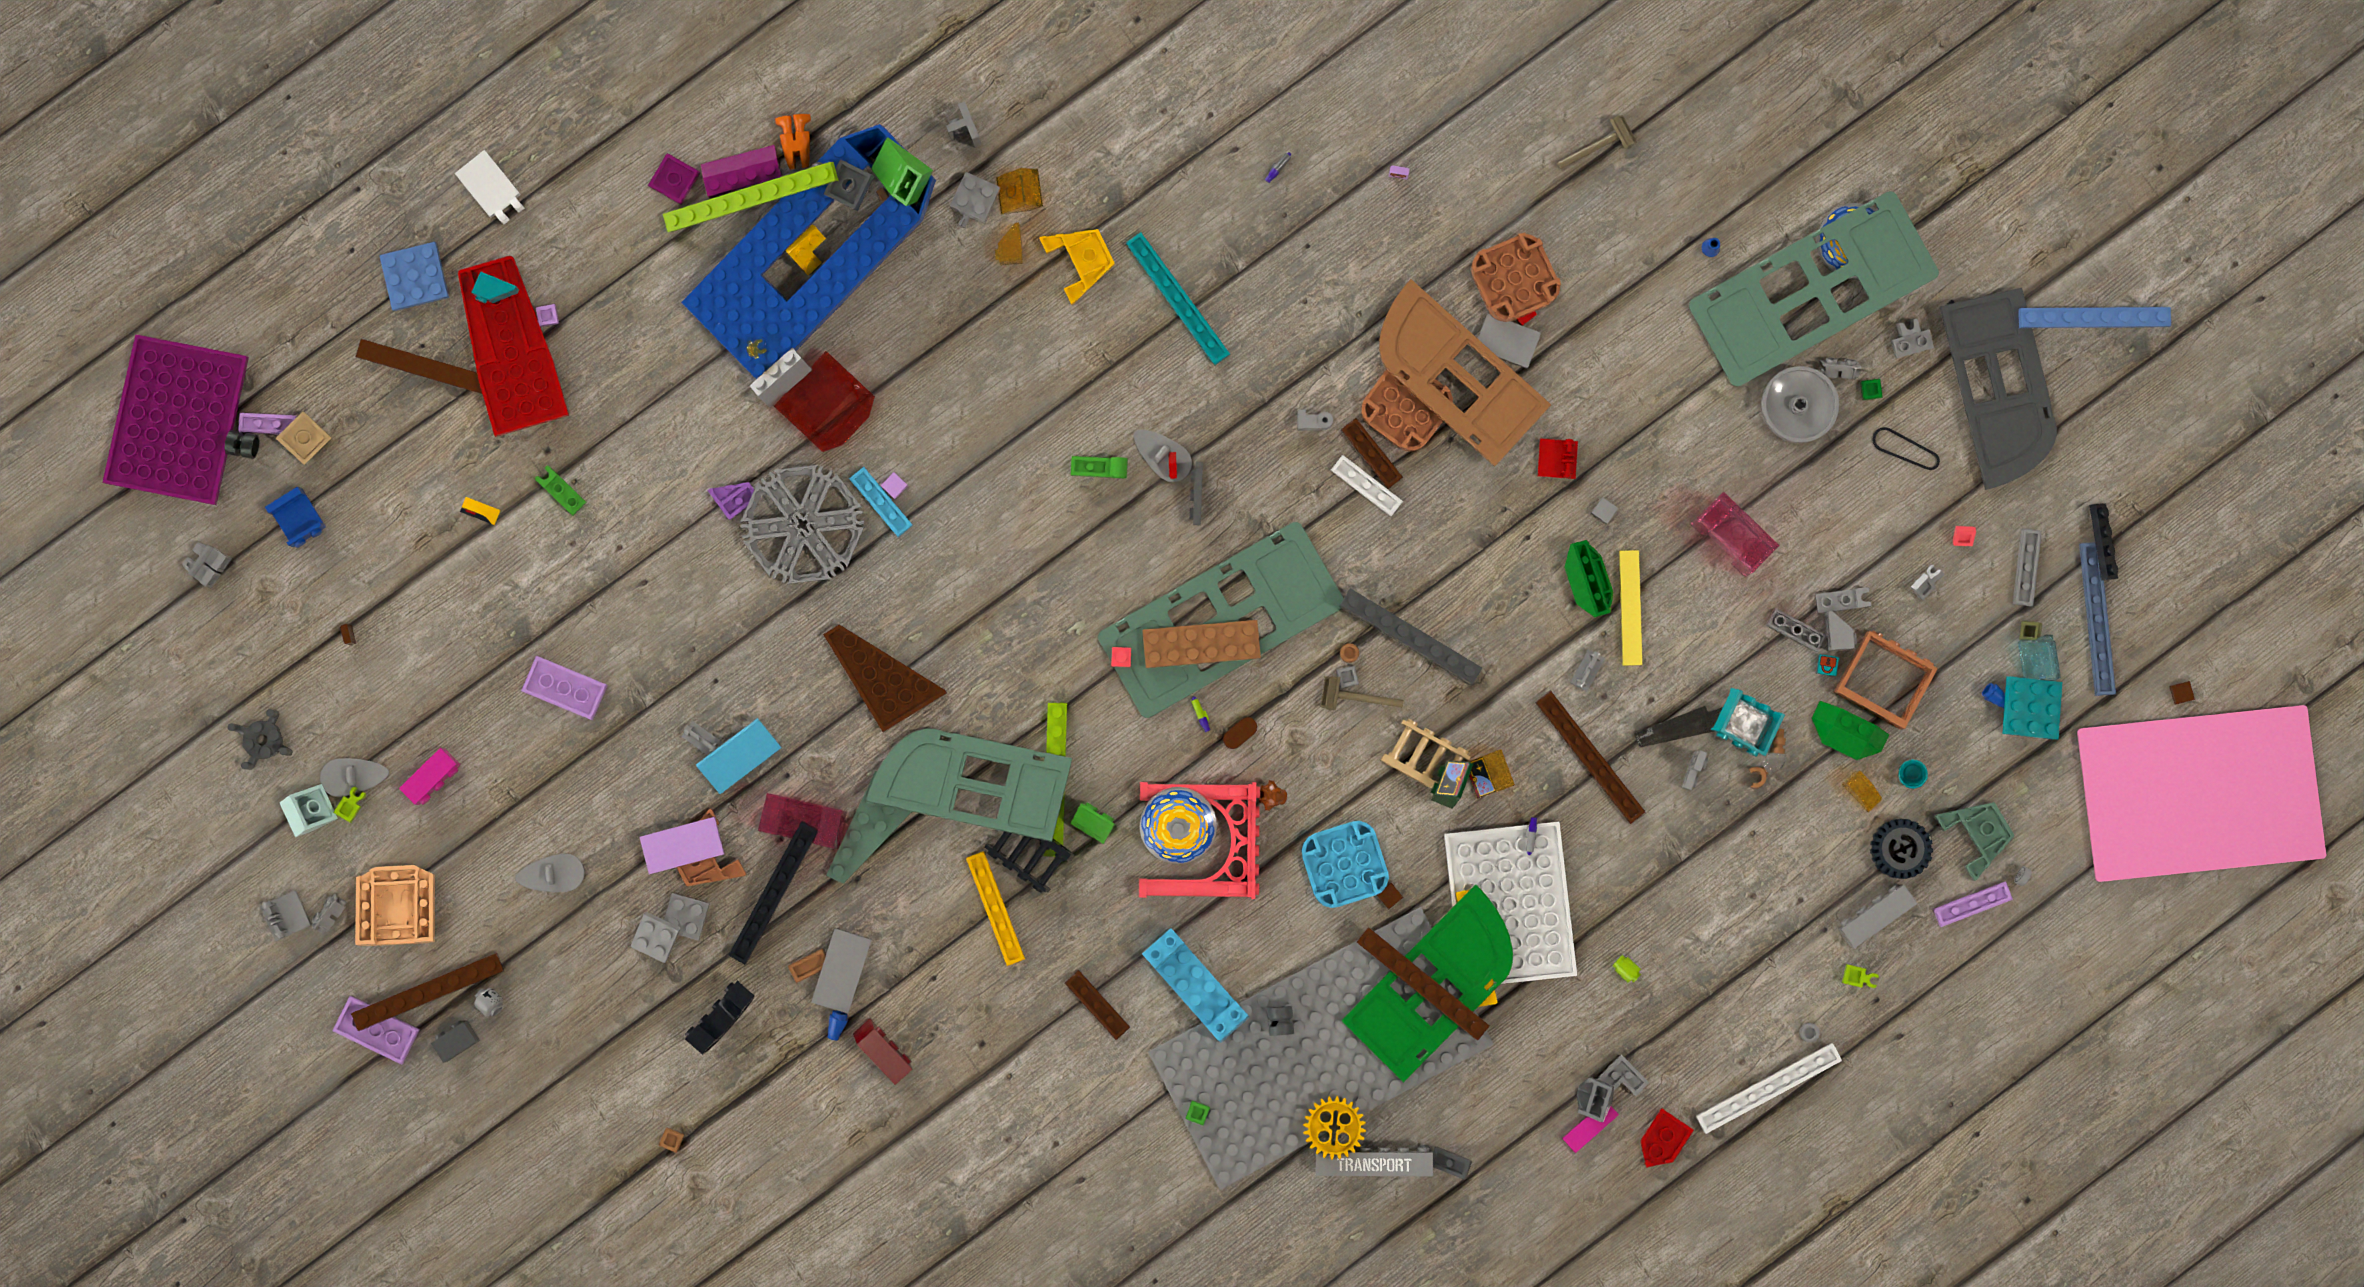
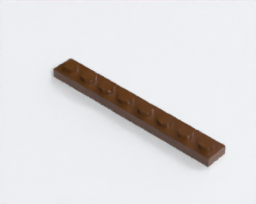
[1357,927,1490,1041]
[351,953,504,1031]

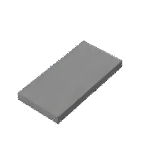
[811,928,872,1014]

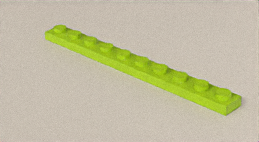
[663,162,839,232]

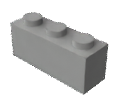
[749,348,812,408]

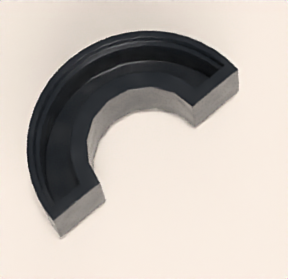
[685,980,755,1055]

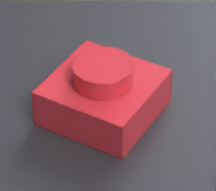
[1952,526,1976,546]
[1111,647,1131,668]

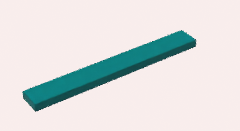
[1126,232,1230,366]

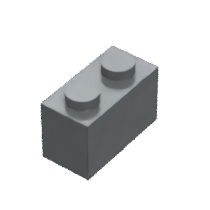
[431,1020,480,1063]

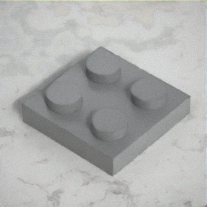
[664,893,710,941]
[630,912,681,963]

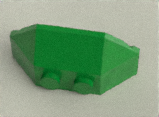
[1564,540,1614,618]
[1811,701,1889,760]

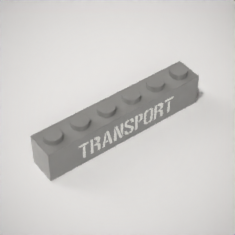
[1316,1147,1433,1177]

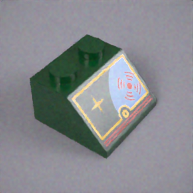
[1430,761,1473,809]

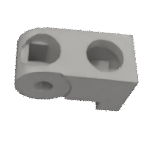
[1297,409,1333,431]

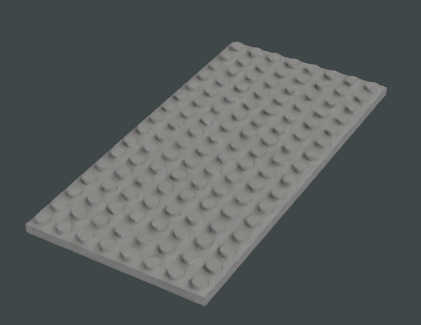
[1148,907,1493,1190]

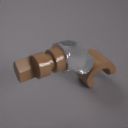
[1748,728,1786,789]

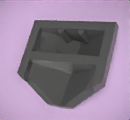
[1577,1077,1614,1122]

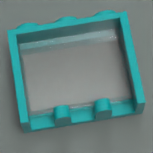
[1711,688,1785,757]

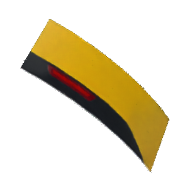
[460,497,500,525]

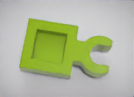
[333,787,366,823]
[1842,964,1879,988]

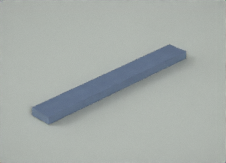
[2079,542,2116,696]

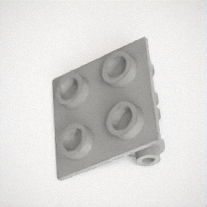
[260,890,311,941]

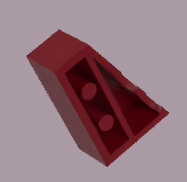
[853,1018,913,1085]

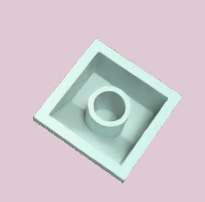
[279,784,338,837]

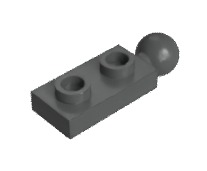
[1418,1145,1472,1180]

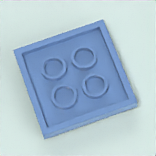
[379,242,449,311]

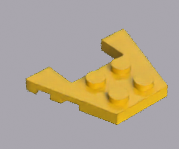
[1039,229,1115,305]

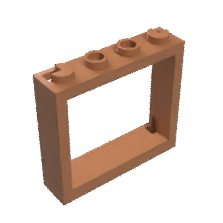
[1833,630,1938,730]

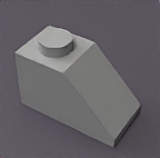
[1825,611,1857,651]

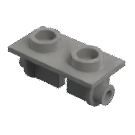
[1820,357,1861,379]
[1570,649,1605,692]
[682,721,724,755]
[311,893,347,934]

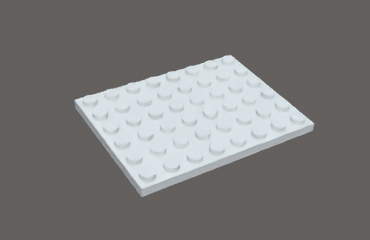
[1444,822,1577,984]

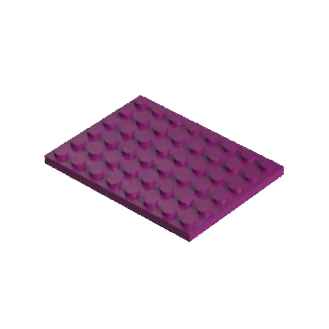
[102,334,249,506]

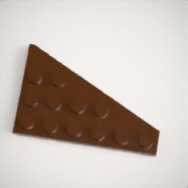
[823,624,947,733]

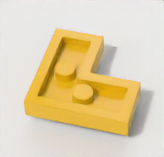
[785,224,826,275]

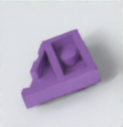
[707,482,755,520]

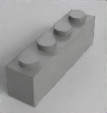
[1838,884,1918,948]

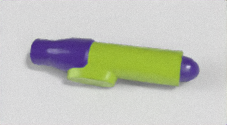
[1191,696,1210,732]

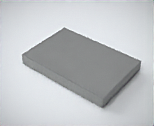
[1478,313,1541,369]

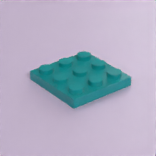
[2002,676,2063,740]

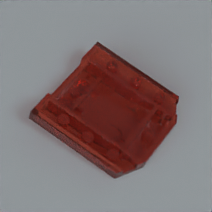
[774,351,875,452]

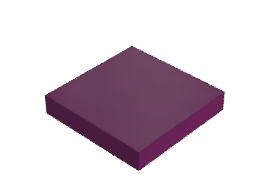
[648,153,700,205]

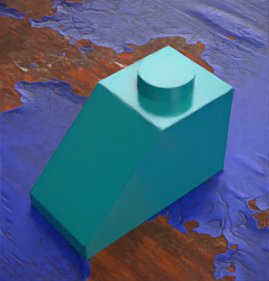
[471,272,519,304]

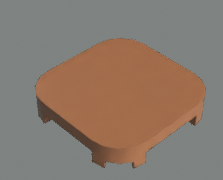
[1471,233,1561,322]
[1361,369,1453,452]

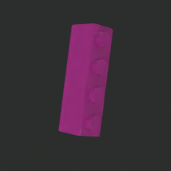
[701,145,783,199]

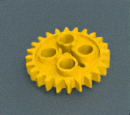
[1303,1096,1366,1160]

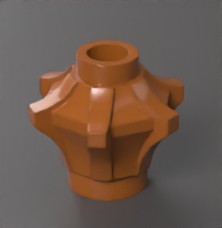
[1259,780,1287,811]

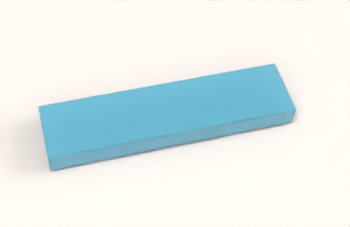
[849,467,913,537]

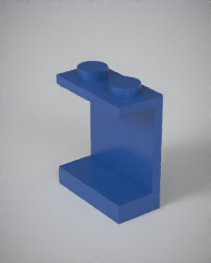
[265,487,326,548]

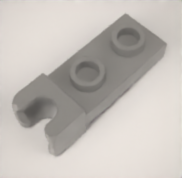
[1815,587,1872,614]

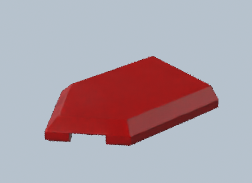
[1640,1108,1694,1168]

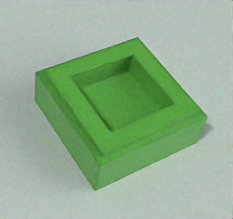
[1185,1100,1210,1126]

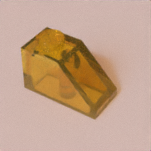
[995,222,1023,266]
[1842,770,1882,812]

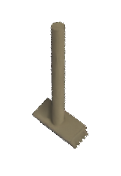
[1557,115,1637,169]
[1320,676,1403,710]

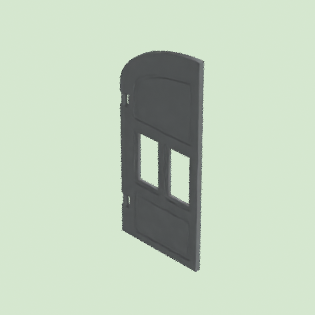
[1940,288,2057,490]

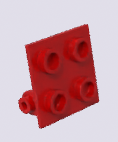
[1537,438,1578,479]

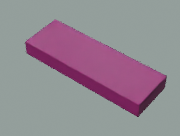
[1562,1106,1619,1153]

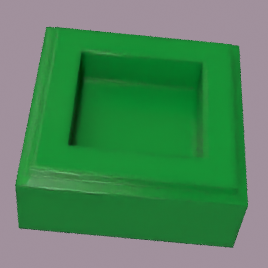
[1860,379,1883,401]

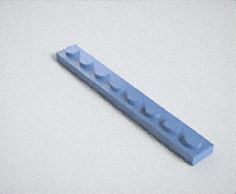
[2018,307,2171,328]

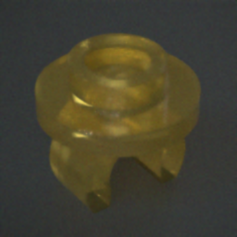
[746,339,767,359]

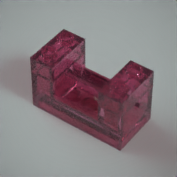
[1690,491,1780,577]
[758,793,848,849]

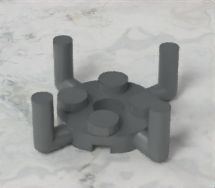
[228,709,293,770]

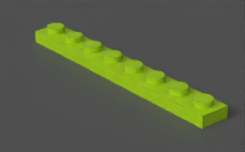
[1044,703,1067,857]

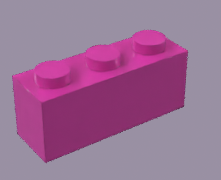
[399,748,461,805]

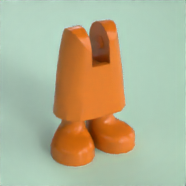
[775,114,811,170]

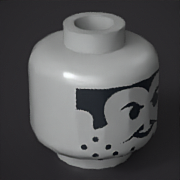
[474,988,503,1017]

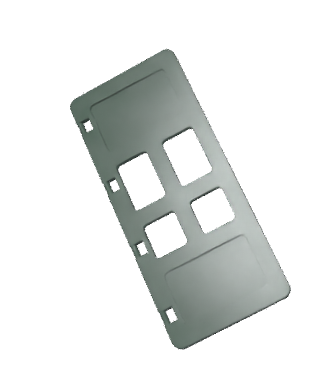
[1689,191,1939,387]
[1098,522,1343,718]

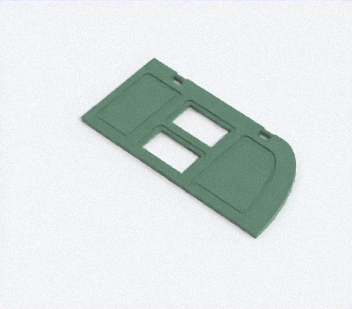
[866,728,1072,842]

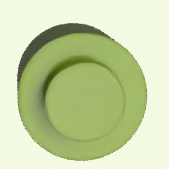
[1612,954,1641,983]

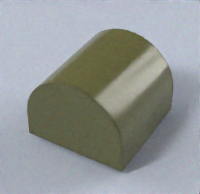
[2019,621,2042,643]

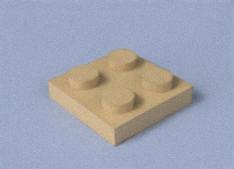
[276,411,332,465]

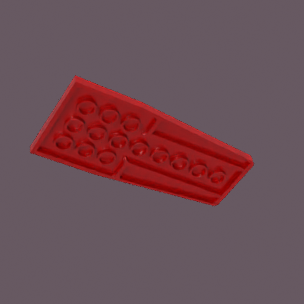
[458,256,570,437]

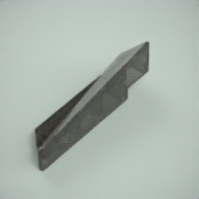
[1634,706,1731,747]

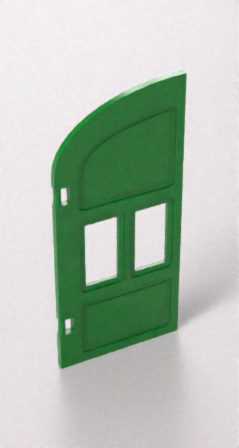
[1341,884,1513,1083]

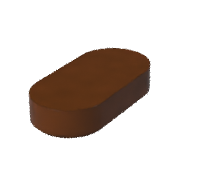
[1223,717,1257,749]

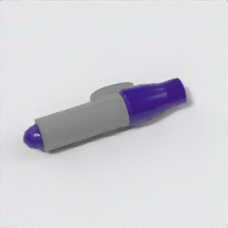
[1526,817,1537,855]

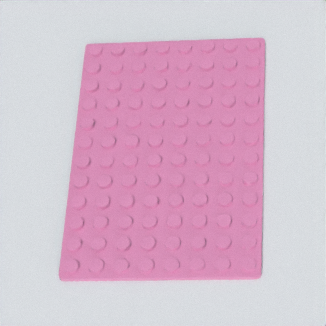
[2077,705,2326,882]

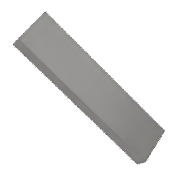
[2012,528,2042,607]

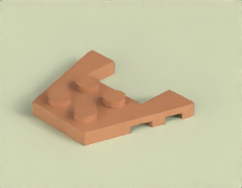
[676,809,747,886]

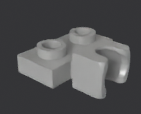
[1891,318,1934,358]

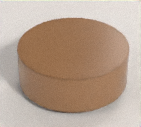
[1340,643,1359,663]

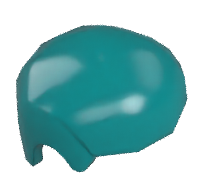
[1898,759,1928,789]

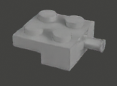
[950,172,1001,228]

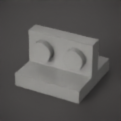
[946,102,981,148]

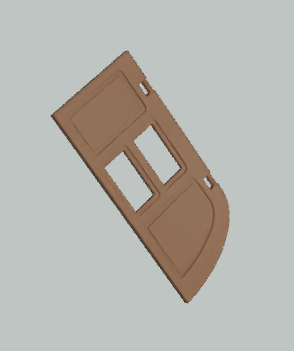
[1379,279,1551,467]

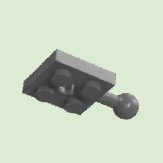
[811,159,874,211]

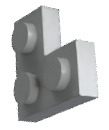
[1681,750,1708,790]
[1597,1055,1649,1096]

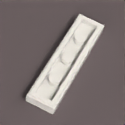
[1331,455,1403,517]

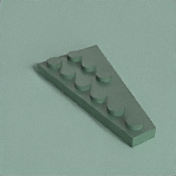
[826,771,912,884]

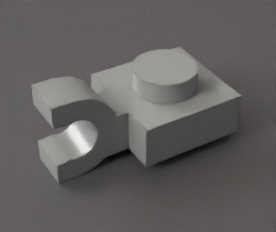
[1911,564,1944,600]

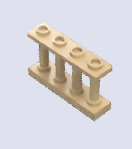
[1380,719,1471,789]

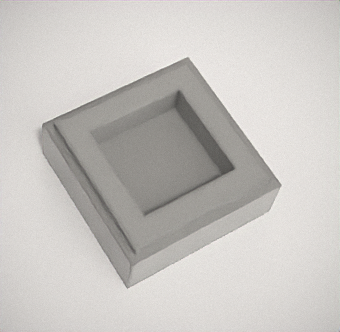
[1591,497,1618,524]
[1336,666,1359,689]

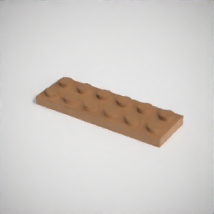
[1143,620,1261,668]

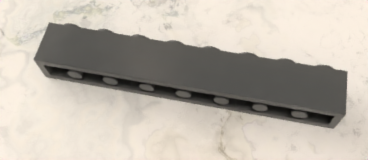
[1339,588,1482,685]

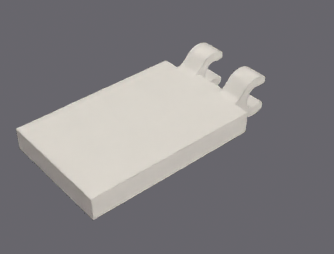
[455,150,525,224]

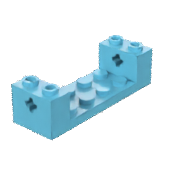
[1142,928,1250,1043]

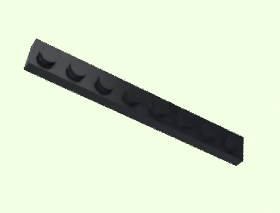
[728,821,819,965]

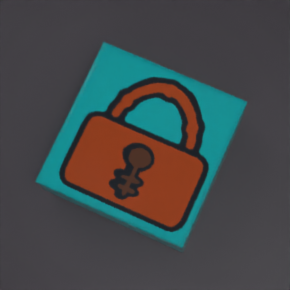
[1816,654,1839,676]

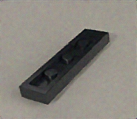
[2089,503,2118,581]

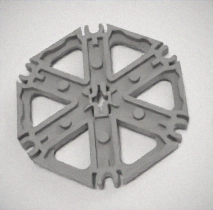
[741,465,865,584]

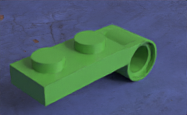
[1071,456,1128,478]

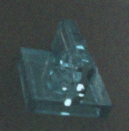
[2018,634,2061,680]

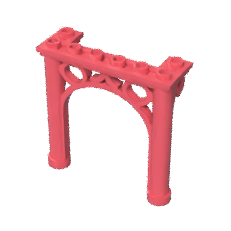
[1139,782,1260,899]

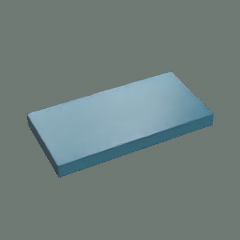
[696,718,781,794]

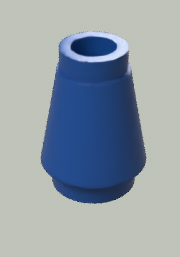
[1701,238,1720,257]
[1982,683,2005,709]
[827,1010,848,1041]

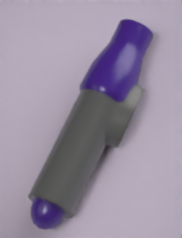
[1265,152,1291,183]

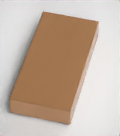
[788,948,826,983]

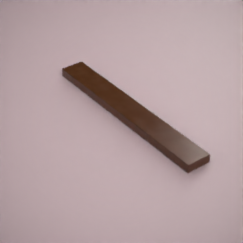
[355,339,482,394]
[1535,691,1646,824]

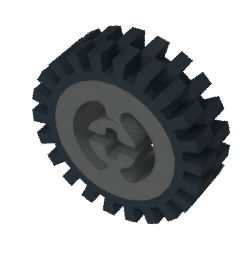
[1870,819,1933,879]

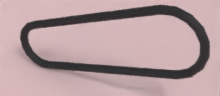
[1872,427,1940,470]

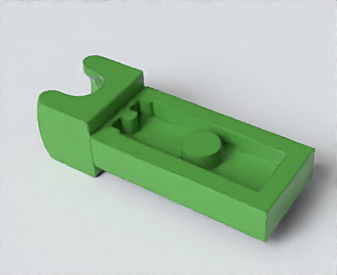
[535,465,587,516]

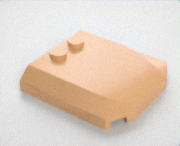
[355,865,435,946]

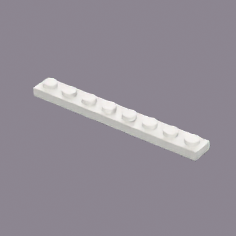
[1696,1043,1842,1134]

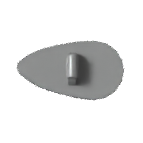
[1134,430,1192,482]
[320,758,389,797]
[515,854,585,892]

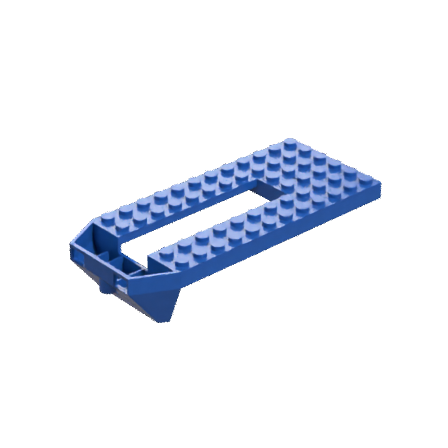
[681,124,936,379]

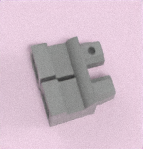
[182,542,232,588]

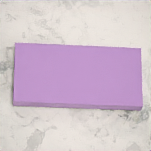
[521,656,608,720]
[640,817,725,874]
[333,996,420,1065]

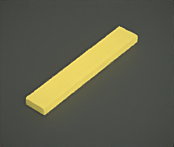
[1619,550,1642,666]

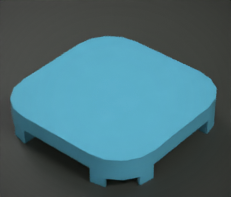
[1301,821,1389,908]

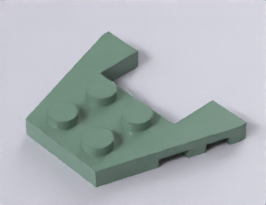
[1934,802,2015,881]

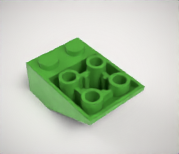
[871,138,933,206]
[1071,802,1116,844]

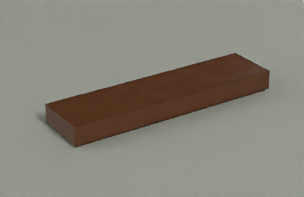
[1341,418,1403,489]
[1065,970,1130,1040]

